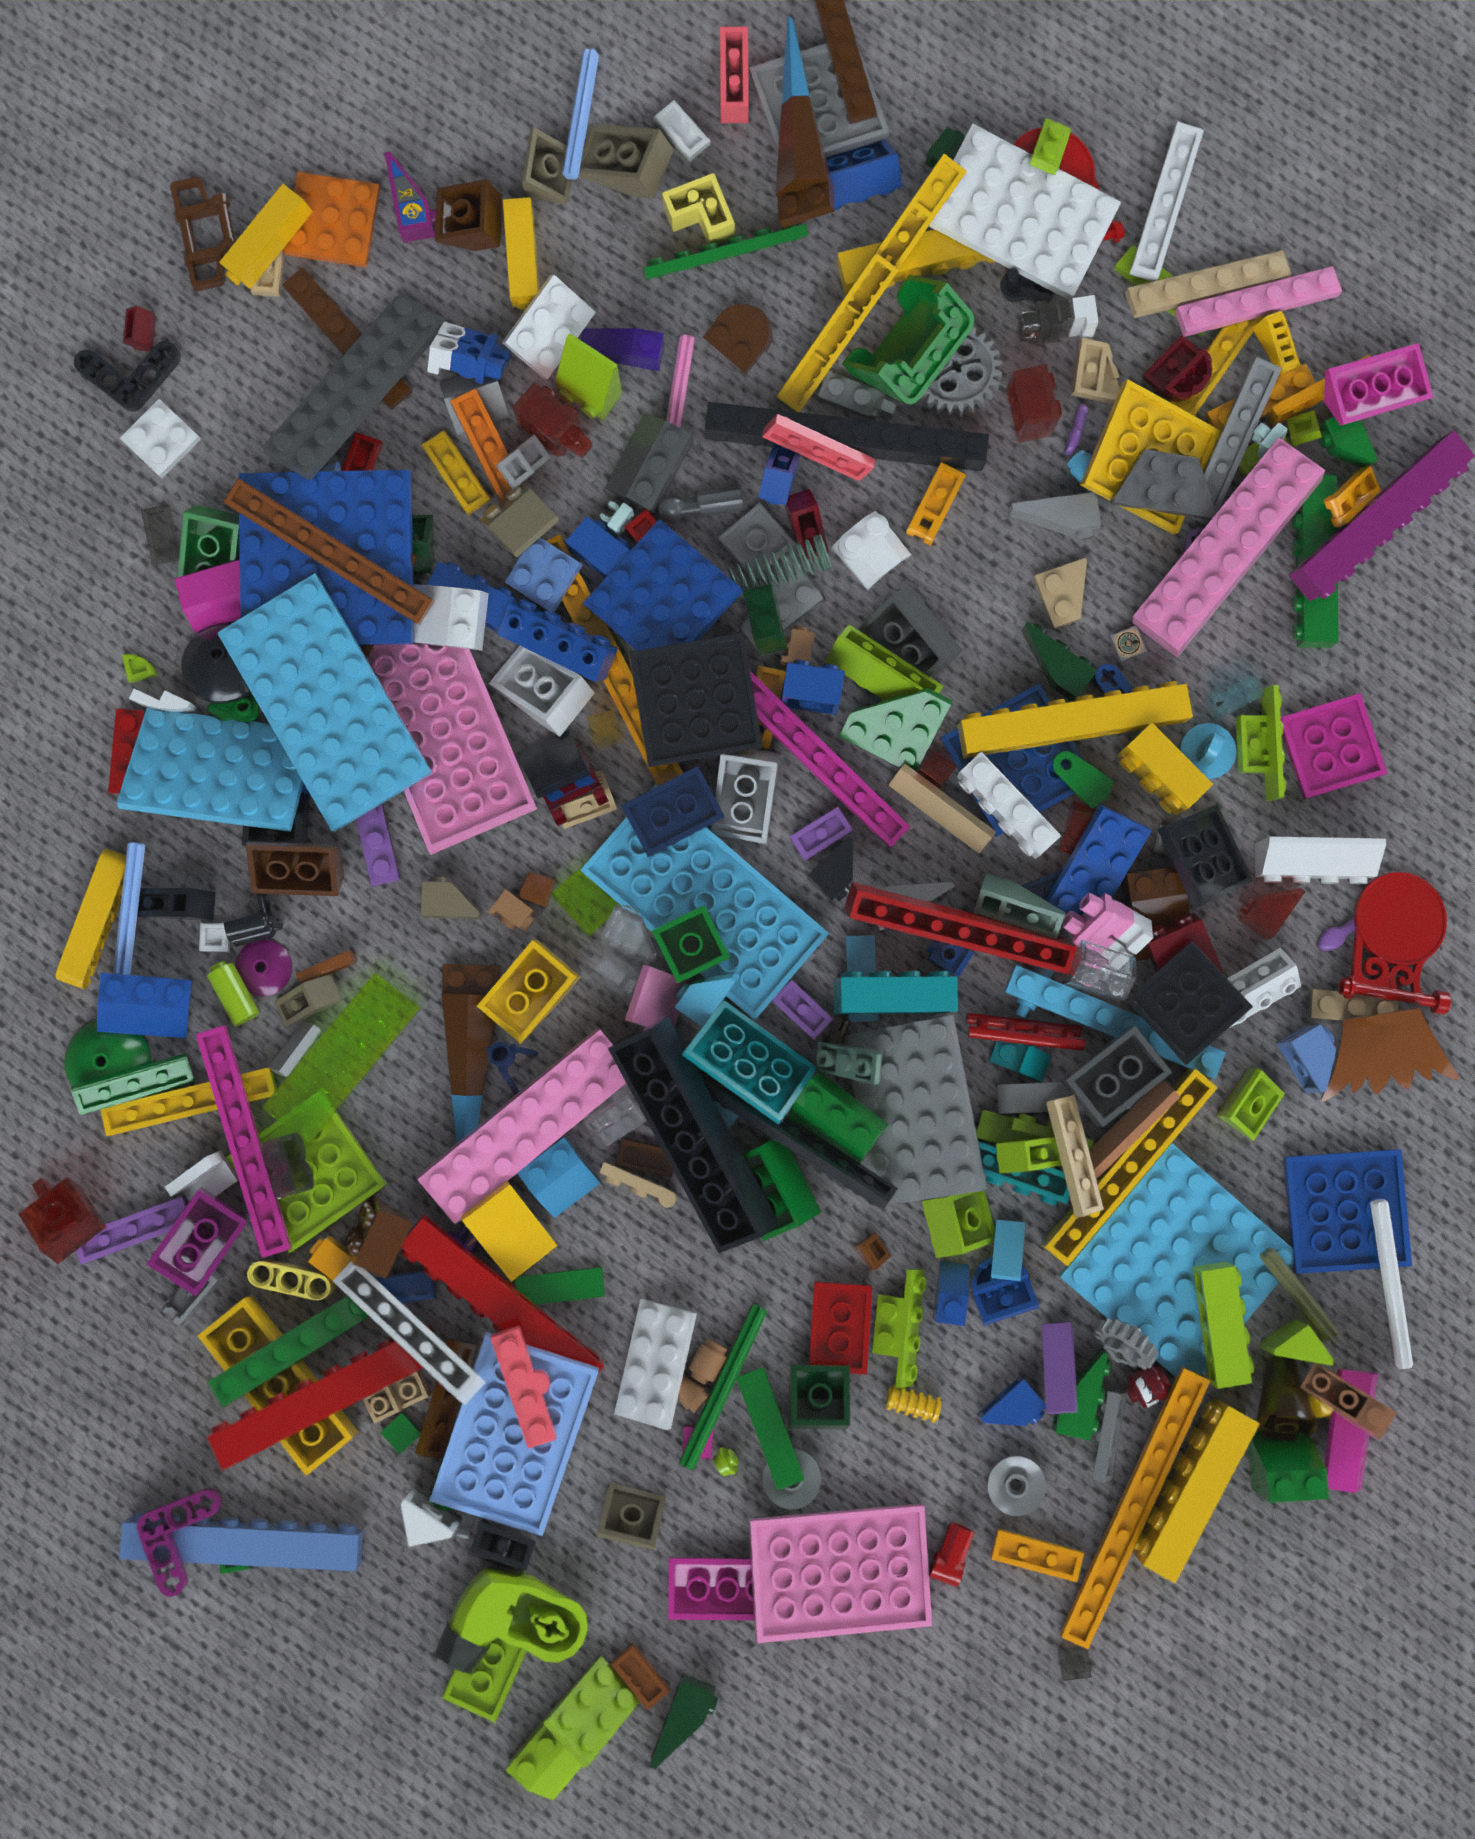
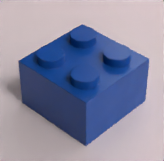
[782,660,845,715]

